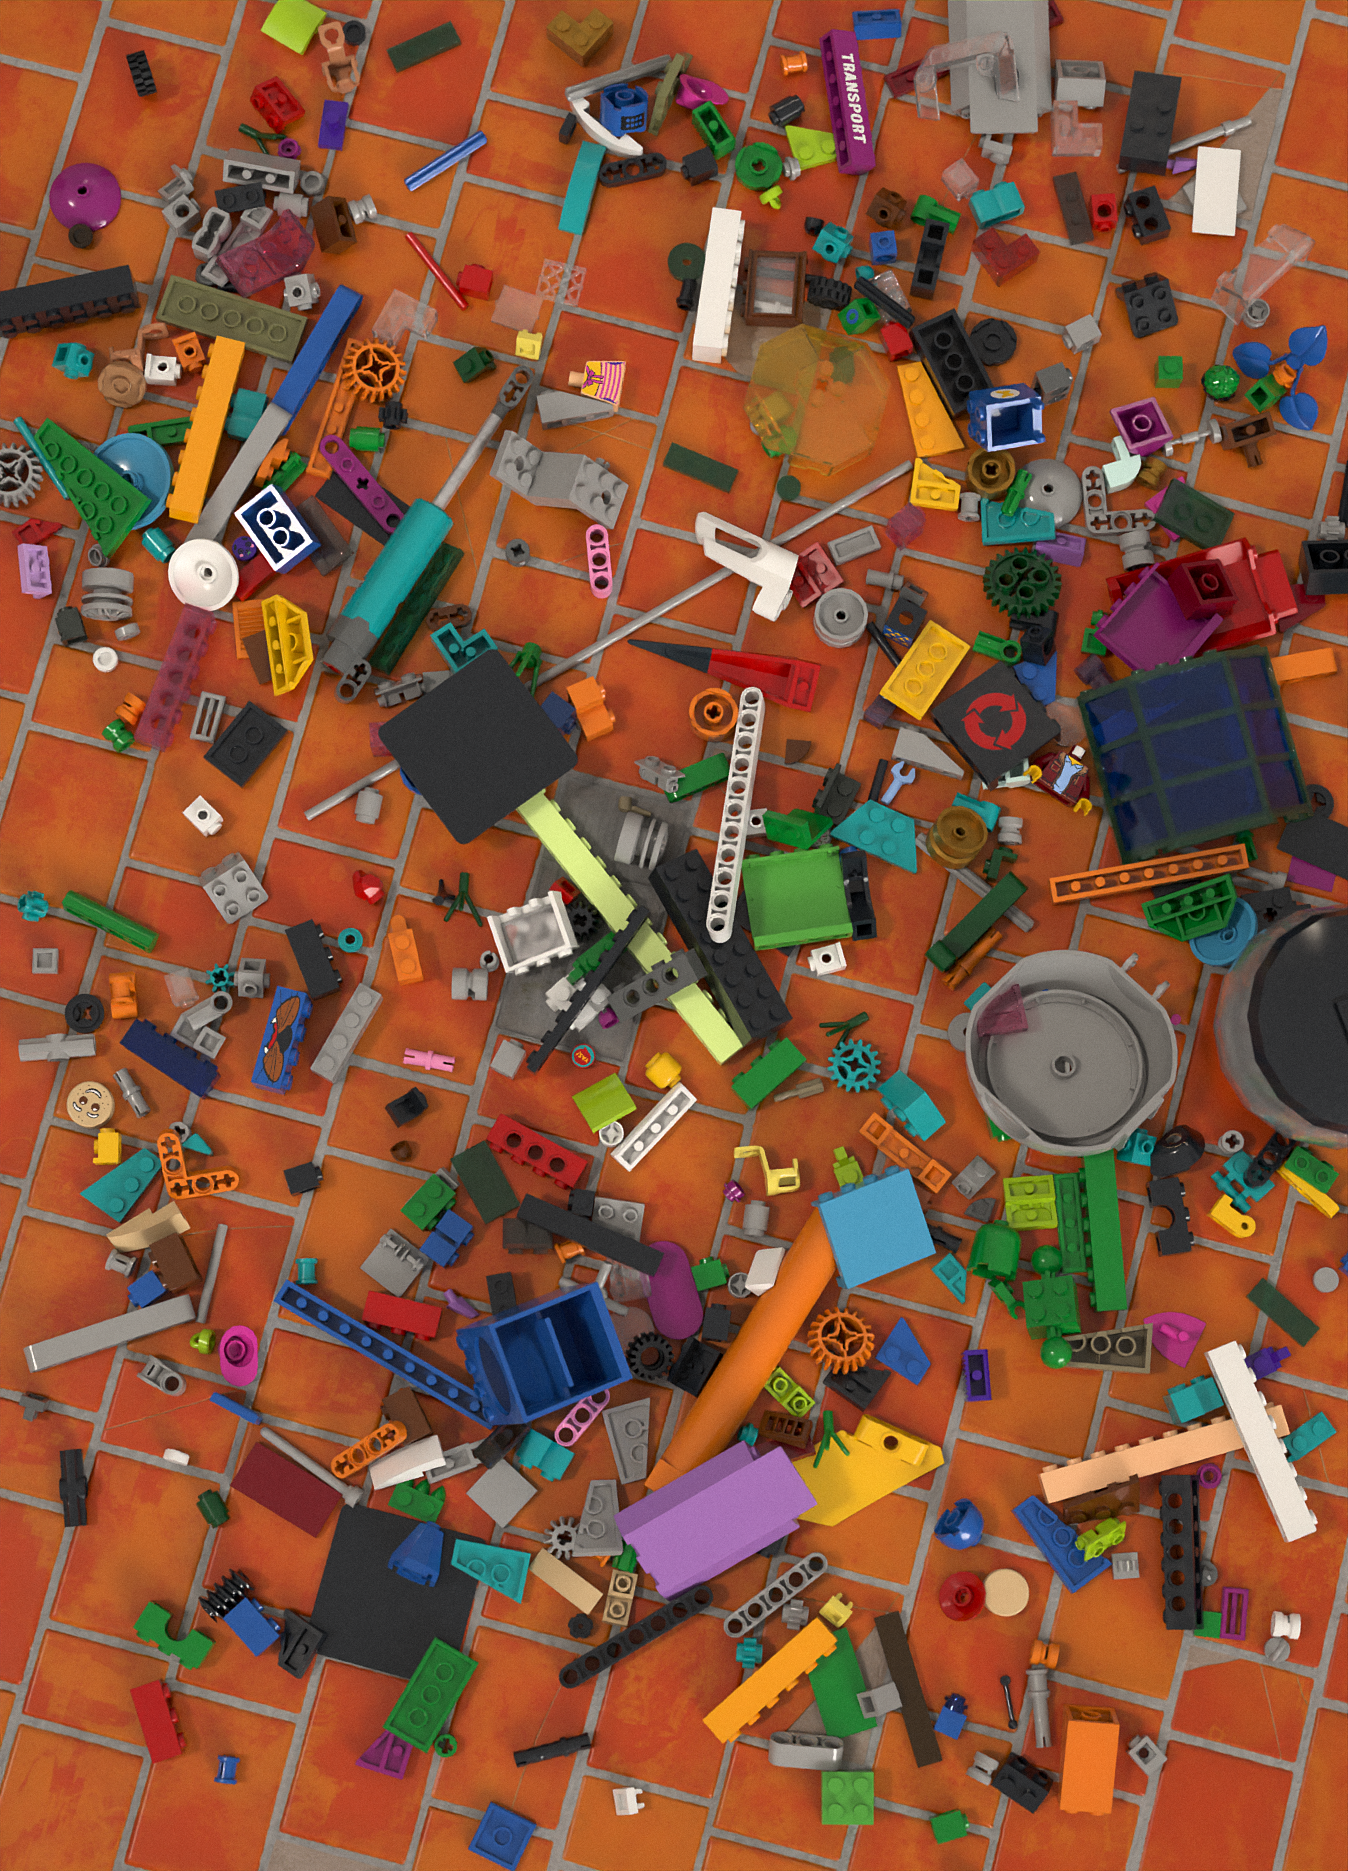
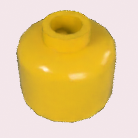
[645,1052,682,1089]

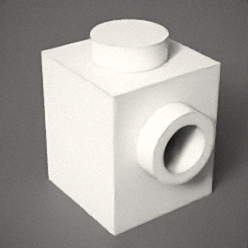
[183,796,224,837]

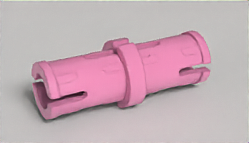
[403,1048,455,1073]

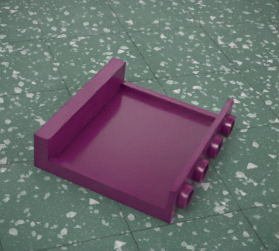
[1093,562,1224,693]

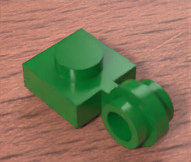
[1080,609,1107,657]

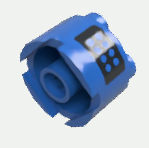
[600,83,648,137]

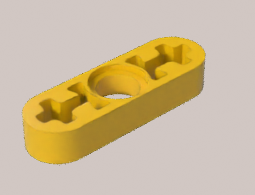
[1277,1161,1340,1219]

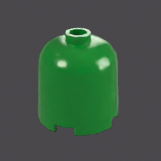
[966,1220,1022,1282]

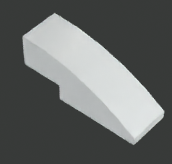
[369,1435,446,1491]

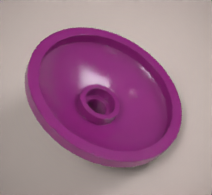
[49,163,121,232]

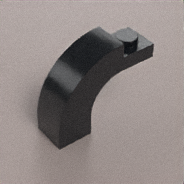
[840,850,877,941]

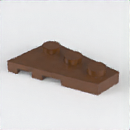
[1063,1474,1140,1525]

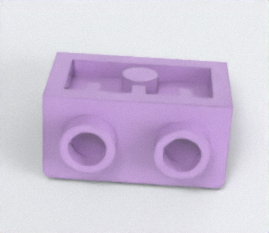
[17,543,52,599]

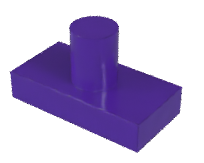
[318,100,349,151]

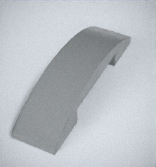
[201,206,273,287]

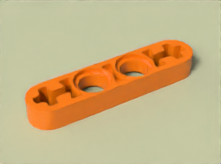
[331,1420,407,1478]

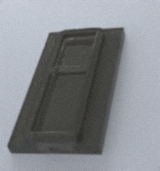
[296,495,354,577]

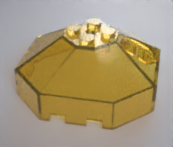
[743,324,891,477]

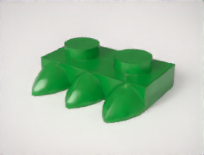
[388,1479,446,1523]

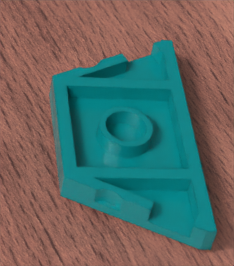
[828,800,917,874]

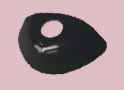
[1150,1124,1205,1176]

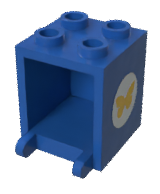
[967,383,1045,452]

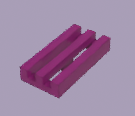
[1219,1587,1249,1641]

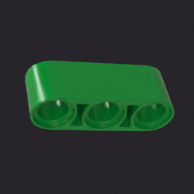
[664,753,730,803]

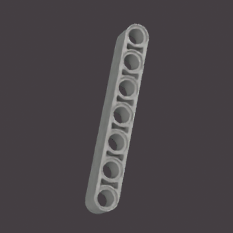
[184,402,292,543]
[23,1294,196,1373]

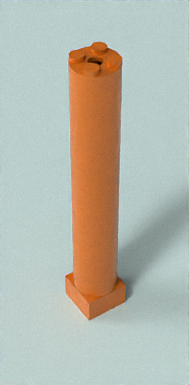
[644,1207,837,1492]

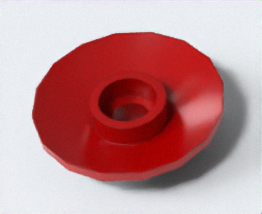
[939,1571,986,1622]

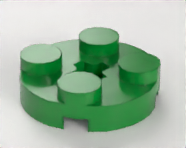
[735,142,783,191]

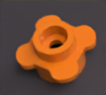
[1273,363,1296,388]

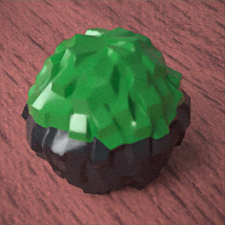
[1201,364,1240,401]

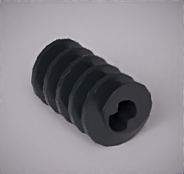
[198,1568,256,1623]

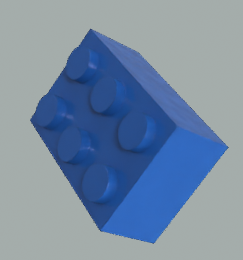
[234,484,322,574]

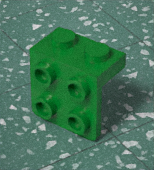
[762,809,833,850]

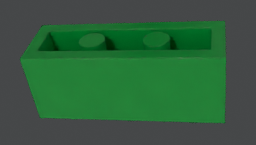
[731,1037,806,1111]

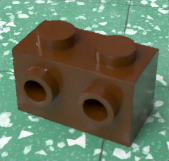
[310,196,357,254]

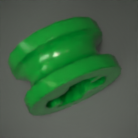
[434,1734,458,1758]

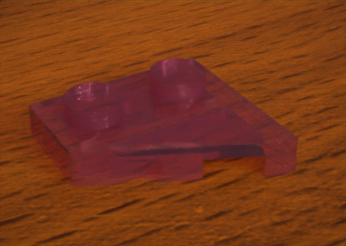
[977,984,1028,1038]

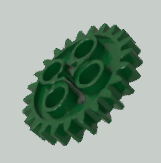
[982,547,1062,619]

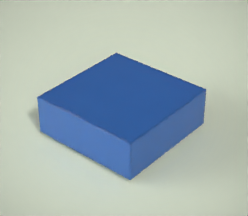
[933,1705,967,1740]

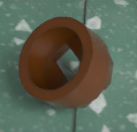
[390,1140,412,1162]

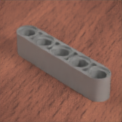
[723,1552,828,1638]

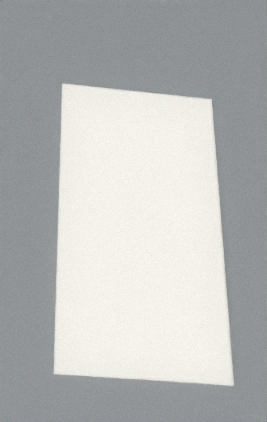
[1192,146,1241,236]

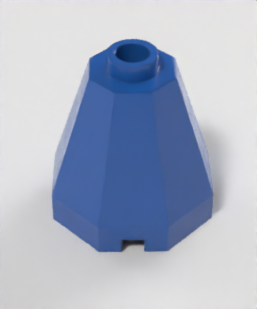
[387,1521,444,1587]

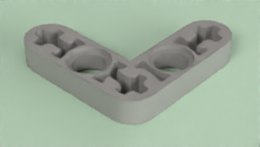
[1081,466,1156,537]

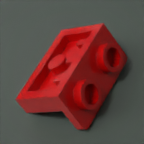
[250,76,306,134]

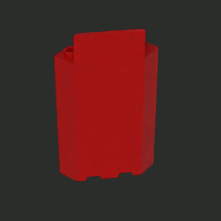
[1106,537,1298,675]

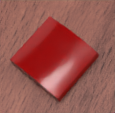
[789,541,845,608]

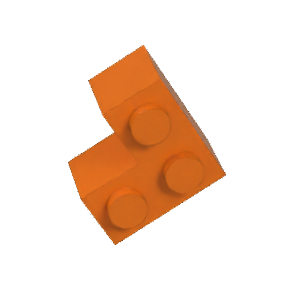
[566,676,616,742]

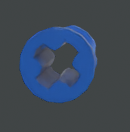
[214,1755,240,1784]

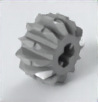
[543,1516,580,1560]

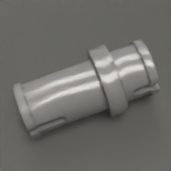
[866,569,904,591]

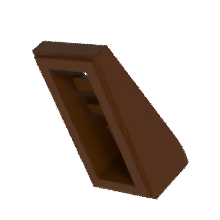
[758,1410,813,1449]

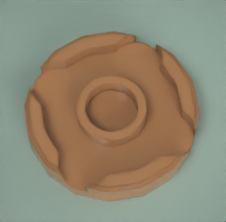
[98,361,146,408]

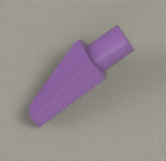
[1167,157,1197,174]
[443,1289,479,1319]

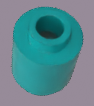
[141,527,176,564]

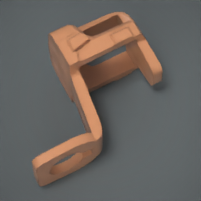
[318,21,360,94]
[109,323,169,375]

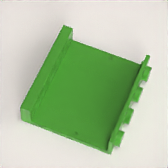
[741,844,853,951]

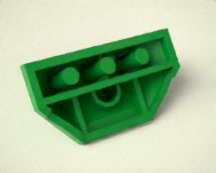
[1141,873,1238,942]

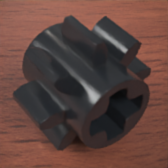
[378,401,408,430]

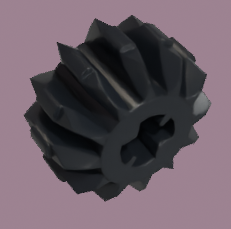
[567,901,601,944]

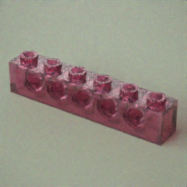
[134,603,217,752]

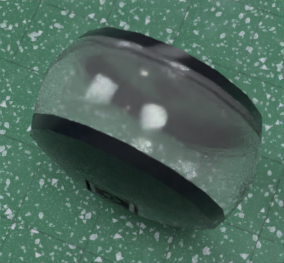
[1213,904,1348,1150]

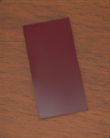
[230,1442,343,1538]

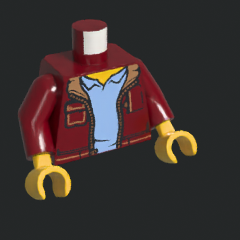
[1023,745,1092,816]

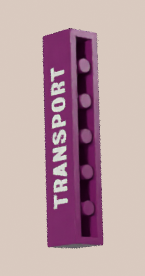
[819,29,876,175]

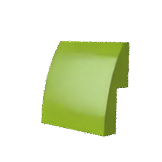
[260,0,328,55]
[572,1073,637,1133]
[1003,1174,1058,1231]

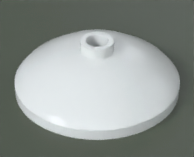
[168,539,239,611]

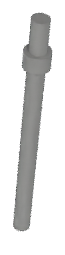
[1116,116,1251,174]

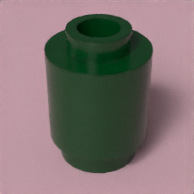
[196,1489,231,1529]

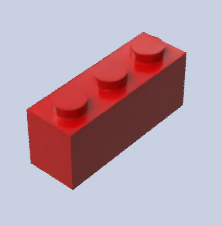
[361,1290,443,1342]
[130,1679,187,1764]

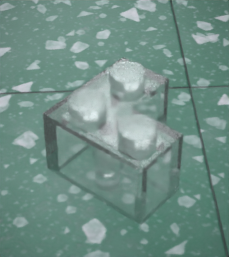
[1051,100,1103,157]
[371,289,438,347]

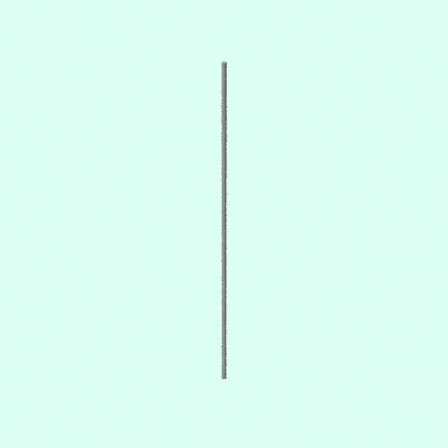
[304,460,913,821]

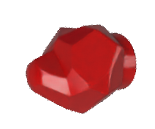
[352,870,385,905]

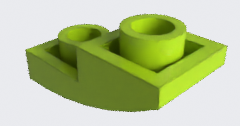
[764,1365,815,1418]

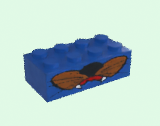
[251,986,313,1095]

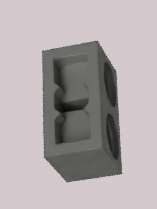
[1031,362,1073,407]

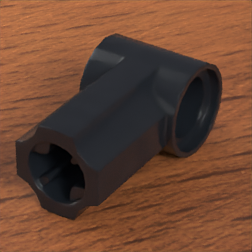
[1009,609,1059,638]

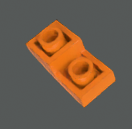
[253,438,290,488]

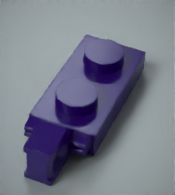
[1244,1346,1291,1380]

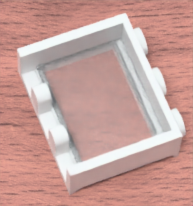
[487,891,580,976]

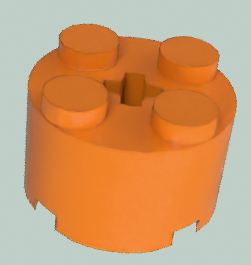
[689,688,738,742]

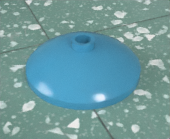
[1189,898,1258,967]

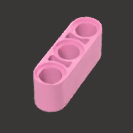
[586,524,612,599]
[555,1389,610,1447]

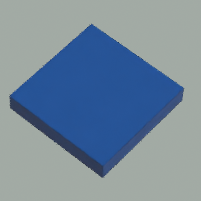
[210,1392,263,1425]
[468,1802,537,1871]

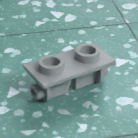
[374,672,426,708]
[635,756,685,793]

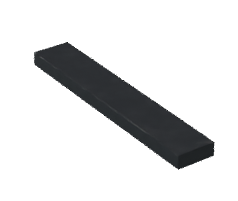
[516,1193,664,1277]

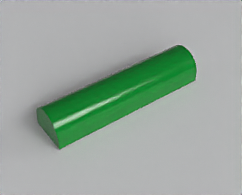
[62,890,159,953]

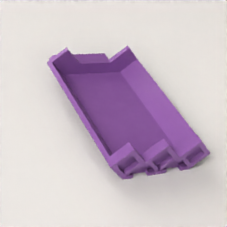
[613,1440,817,1602]

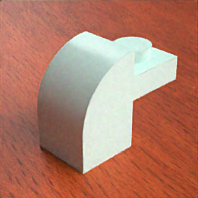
[1101,435,1141,494]

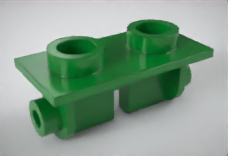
[259,451,308,492]

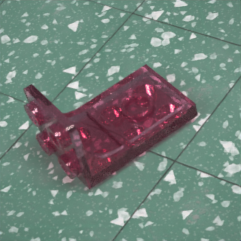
[216,209,315,299]

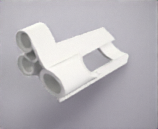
[695,512,799,622]

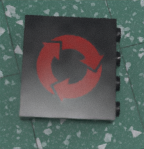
[931,661,1062,791]

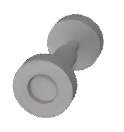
[1160,418,1221,457]

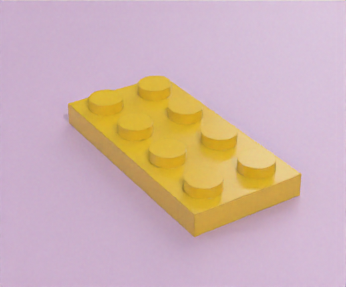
[879,620,971,720]

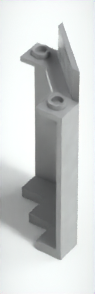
[948,0,1052,134]

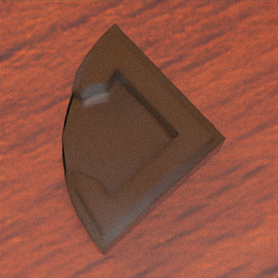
[784,739,811,765]

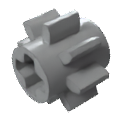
[1318,516,1345,540]
[781,1599,809,1631]

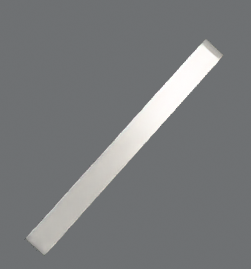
[706,687,765,943]

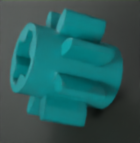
[17,891,49,922]
[205,963,235,993]
[736,1637,763,1669]

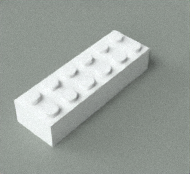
[692,207,745,364]

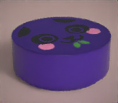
[232,536,257,562]

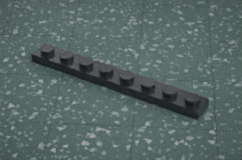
[526,905,650,1076]

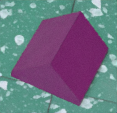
[1110,397,1173,457]

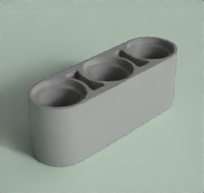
[768,1731,844,1771]

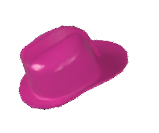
[675,74,729,110]
[218,1325,258,1387]

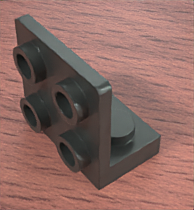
[812,763,861,827]

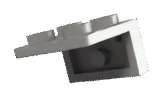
[197,852,268,924]

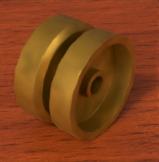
[925,806,988,869]

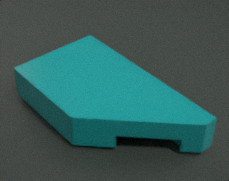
[931,1253,967,1304]

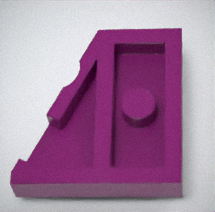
[355,1730,413,1780]

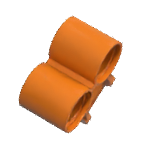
[109,971,139,1020]

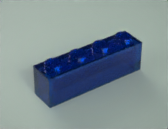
[120,1018,221,1100]

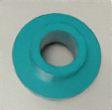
[338,928,363,953]
[737,1422,758,1447]

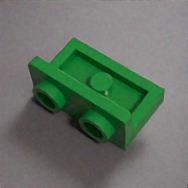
[1284,1146,1339,1194]
[400,1174,457,1232]

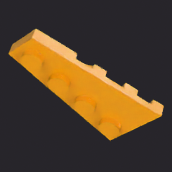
[897,361,965,459]

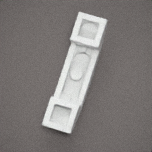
[569,97,643,158]

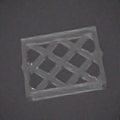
[535,259,587,306]

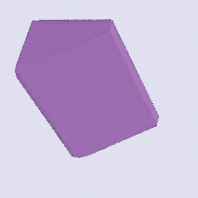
[1035,532,1086,567]

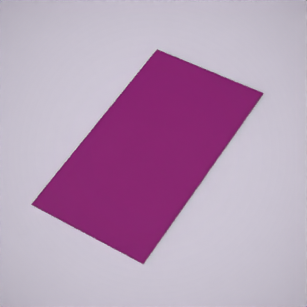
[1286,856,1336,892]

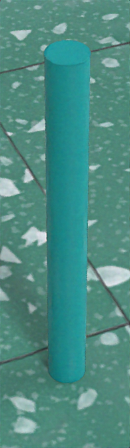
[13,417,70,500]

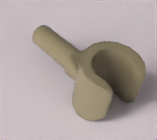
[618,796,652,818]

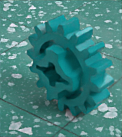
[827,1039,881,1093]

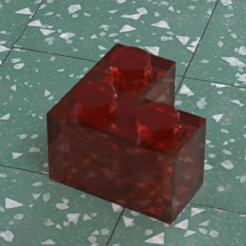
[971,227,1040,287]

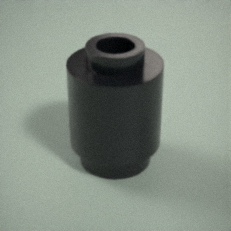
[768,95,805,128]

